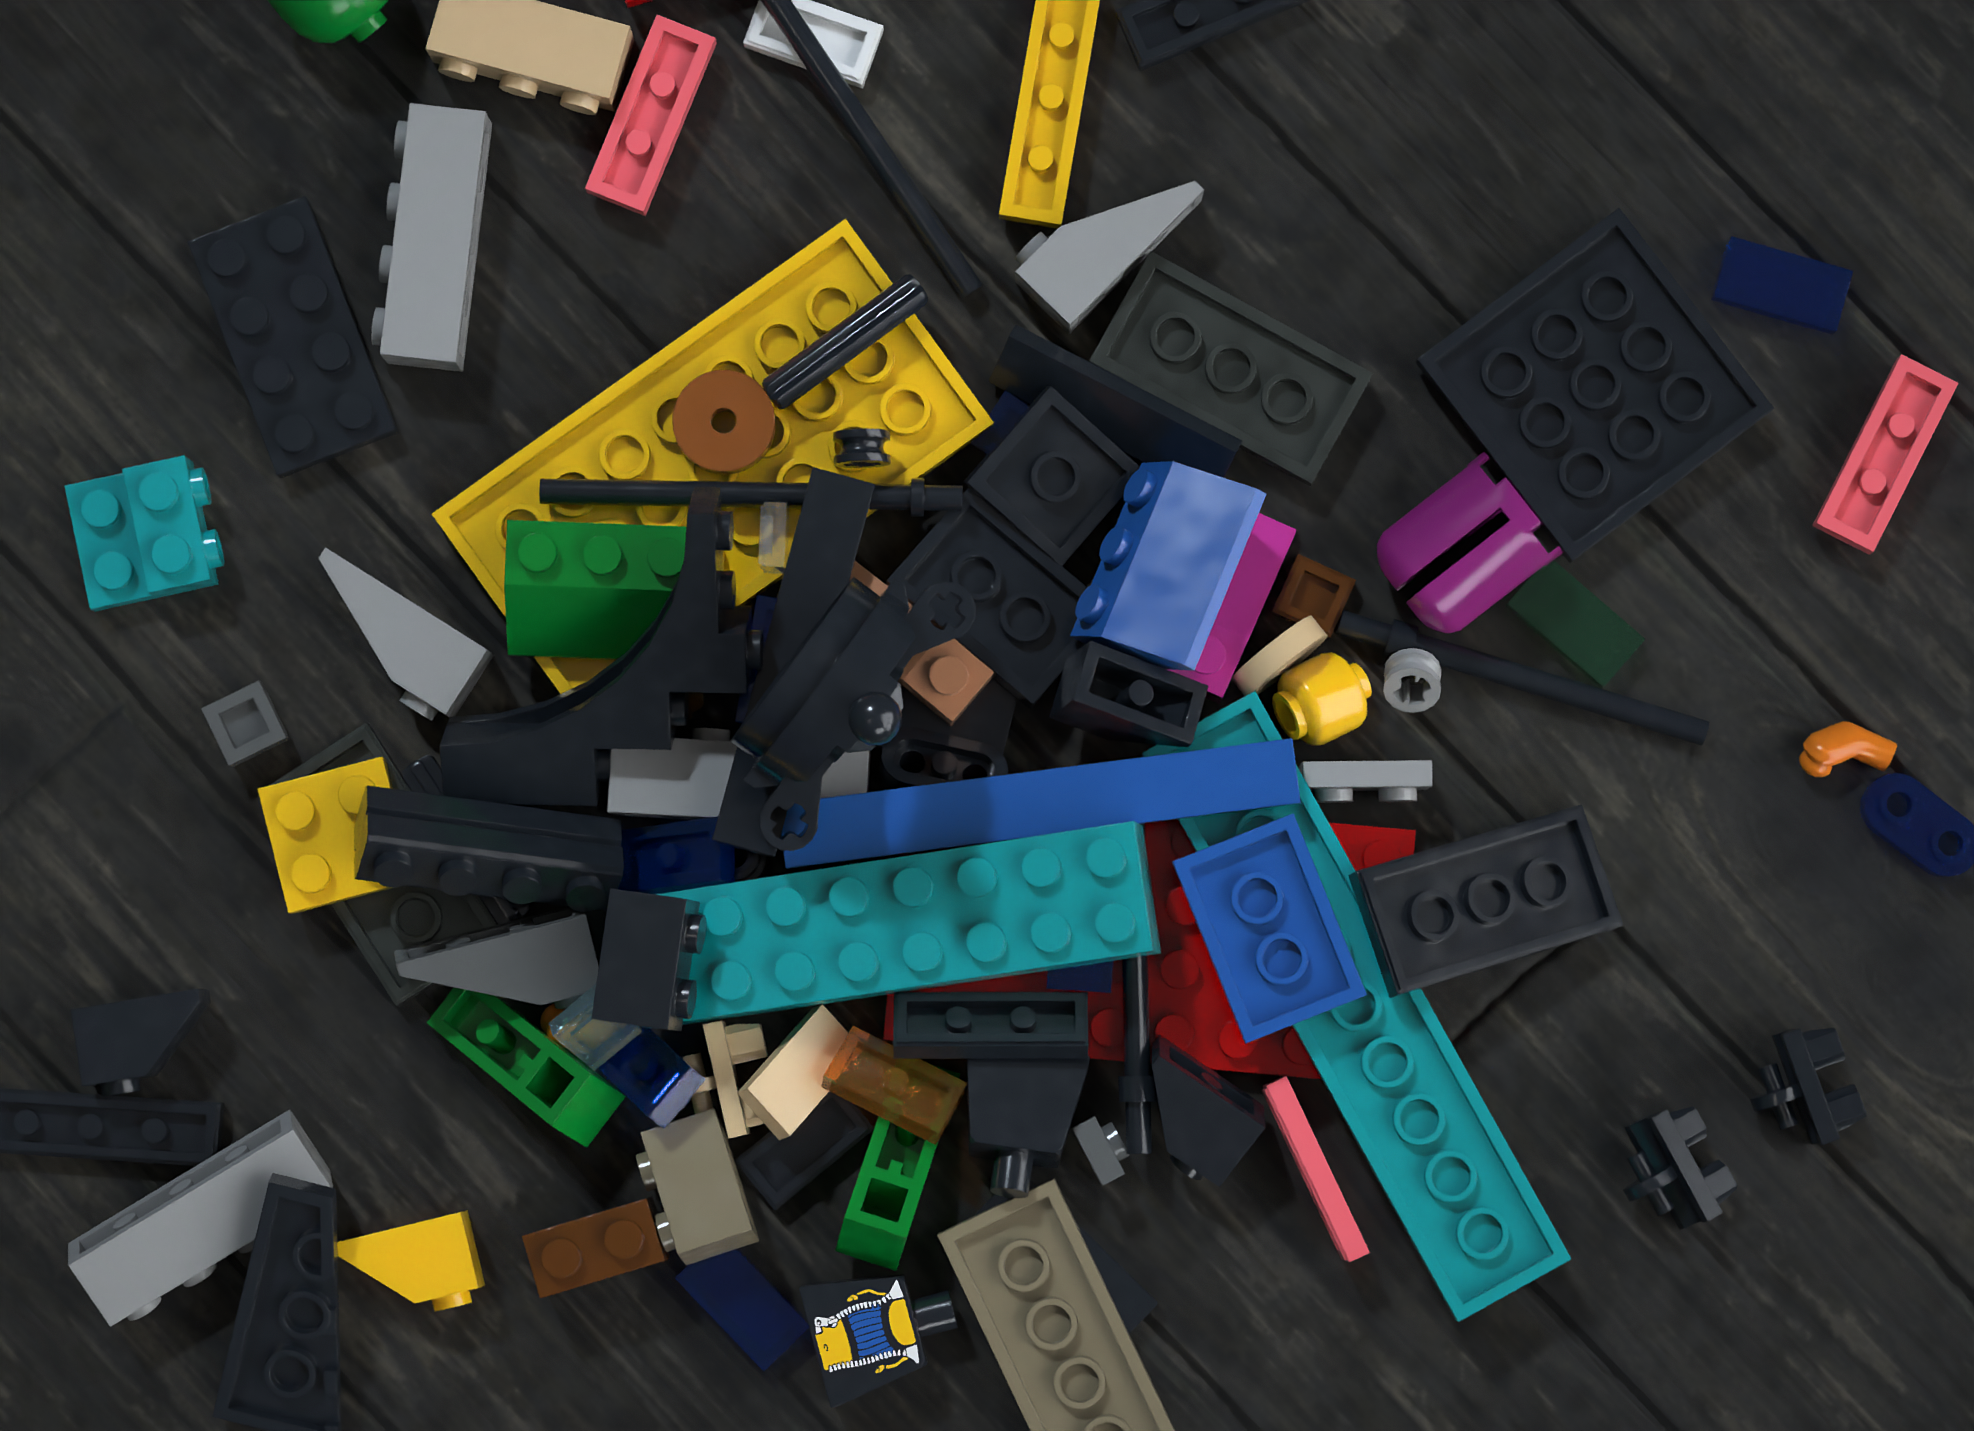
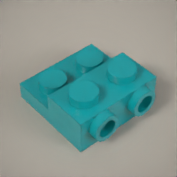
[64,455,224,612]

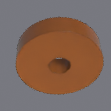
[672,370,776,475]

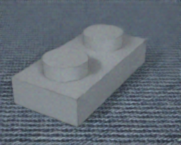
[1299,760,1433,803]

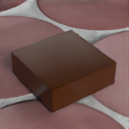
[1271,554,1356,640]

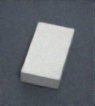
[743,0,884,89]

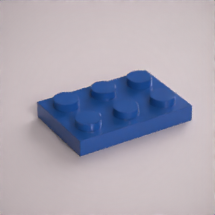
[1172,813,1367,1044]

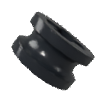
[833,428,891,468]

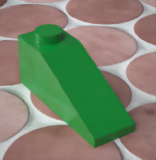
[427,987,626,1148]
[835,1059,960,1271]

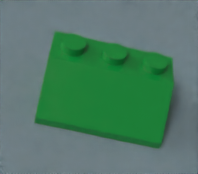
[504,520,686,660]

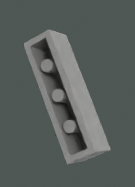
[371,103,492,372]
[607,728,872,821]
[68,1109,333,1327]

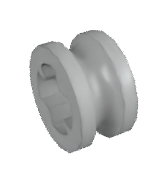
[1383,648,1441,713]

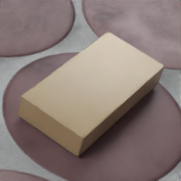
[737,1004,864,1140]

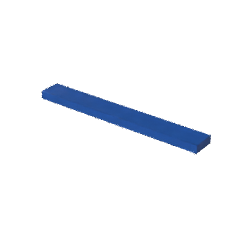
[781,738,1301,869]

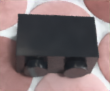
[591,888,706,1031]

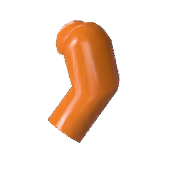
[1799,721,1897,778]

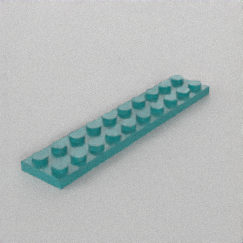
[1142,691,1571,1322]

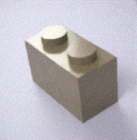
[636,1108,759,1265]

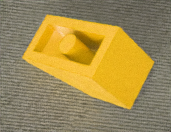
[337,1210,485,1312]

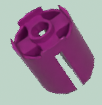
[1377,452,1563,633]

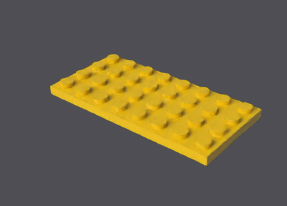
[432,219,994,694]

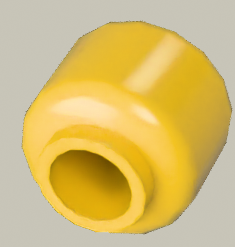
[1272,652,1372,746]

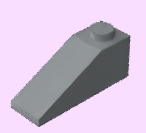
[1015,181,1204,334]
[319,547,494,721]

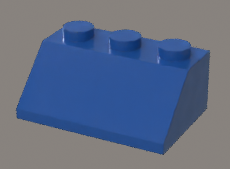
[1070,461,1266,670]

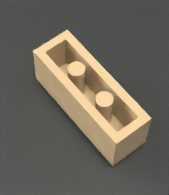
[426,0,635,115]

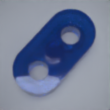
[1860,773,1974,877]

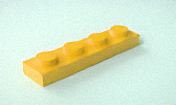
[999,0,1100,229]

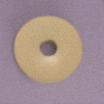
[1231,615,1328,696]

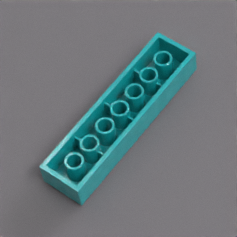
[642,821,1161,1029]

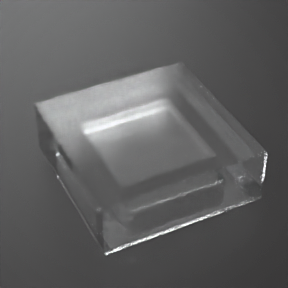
[758,502,789,574]

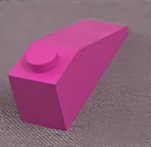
[1169,513,1297,704]

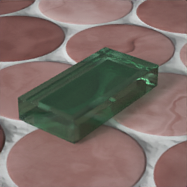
[1505,560,1645,689]

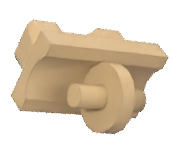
[670,1020,768,1139]

